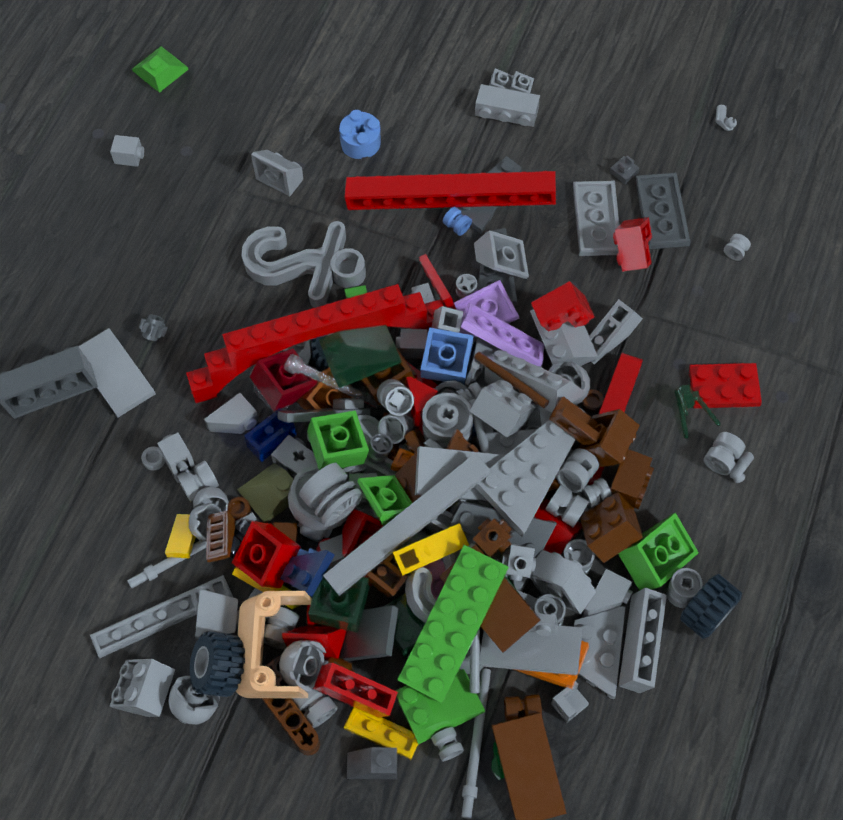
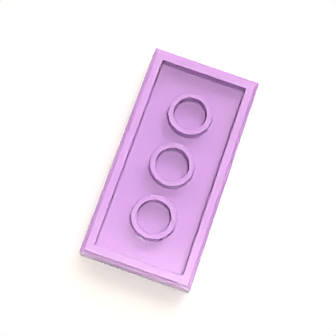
[461,303,545,367]

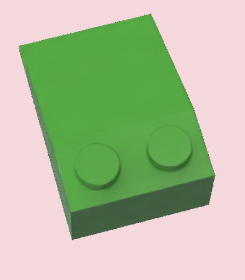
[618,513,699,591]
[396,669,485,745]

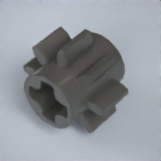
[139,314,168,341]

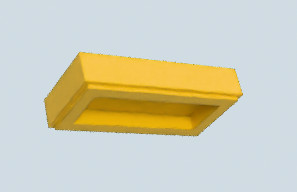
[165,514,196,558]

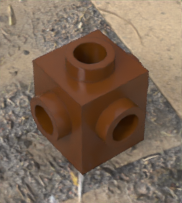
[473,518,513,557]

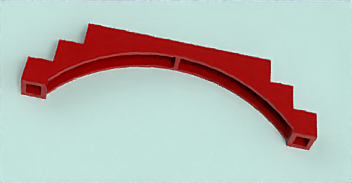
[187,284,444,403]

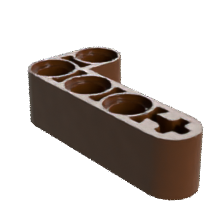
[261,655,320,756]

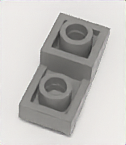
[489,68,534,93]

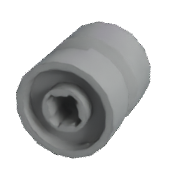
[377,379,414,416]
[378,411,417,444]
[704,432,746,475]
[556,448,599,493]
[176,460,219,502]
[545,485,589,527]
[563,539,595,575]
[666,568,703,608]
[534,594,566,626]
[264,607,299,649]
[292,688,338,728]

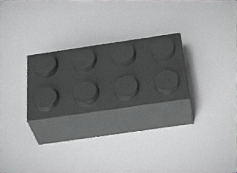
[0,345,98,419]

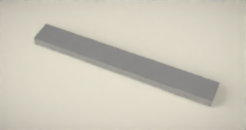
[323,453,491,596]

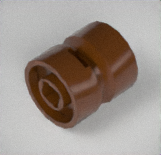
[504,694,542,721]

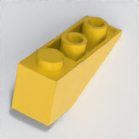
[393,523,469,575]

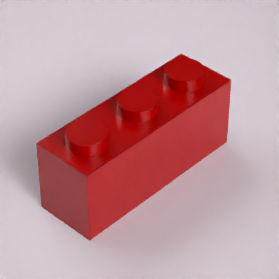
[313,663,398,718]

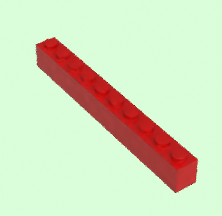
[345,171,556,210]

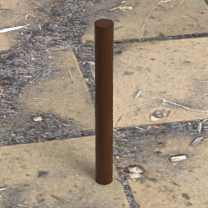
[474,351,549,408]

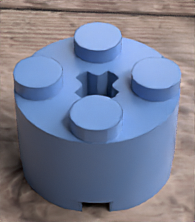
[339,110,381,159]

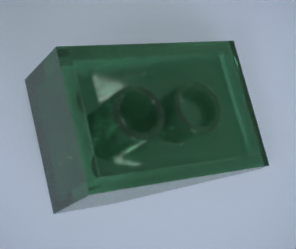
[319,325,402,388]

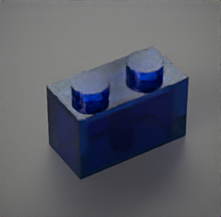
[244,408,296,462]

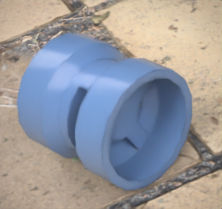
[443,207,472,236]

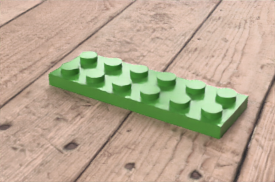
[398,545,509,703]

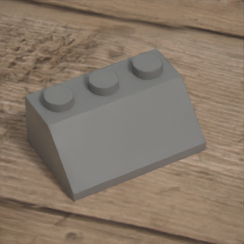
[530,309,598,366]

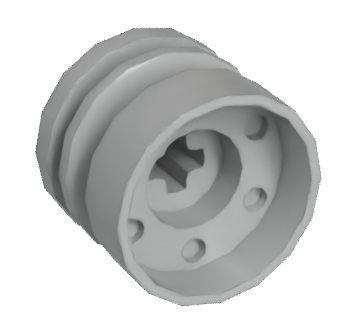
[299,463,364,527]

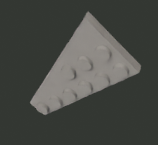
[474,420,575,537]

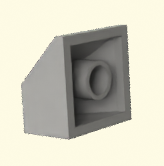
[474,230,529,279]

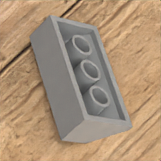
[485,350,584,412]

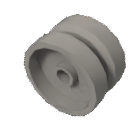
[422,393,473,449]

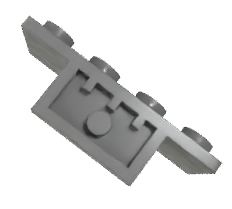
[479,613,582,675]

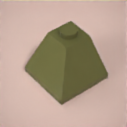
[237,463,293,523]

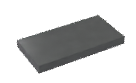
[635,173,690,249]

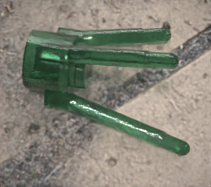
[674,385,721,439]

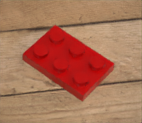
[689,363,762,408]

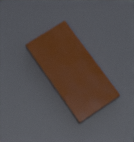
[439,544,541,653]
[491,712,567,820]

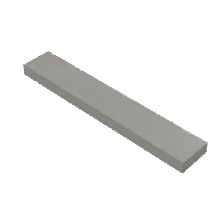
[90,575,233,658]

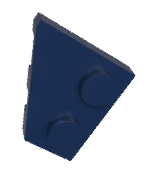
[280,550,335,596]

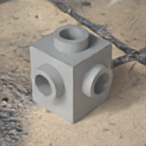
[499,544,536,581]

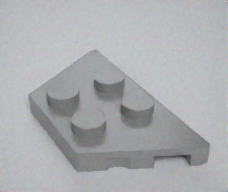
[574,606,625,699]

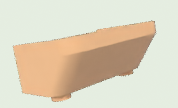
[236,591,314,698]

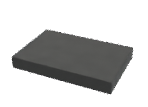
[339,605,398,661]

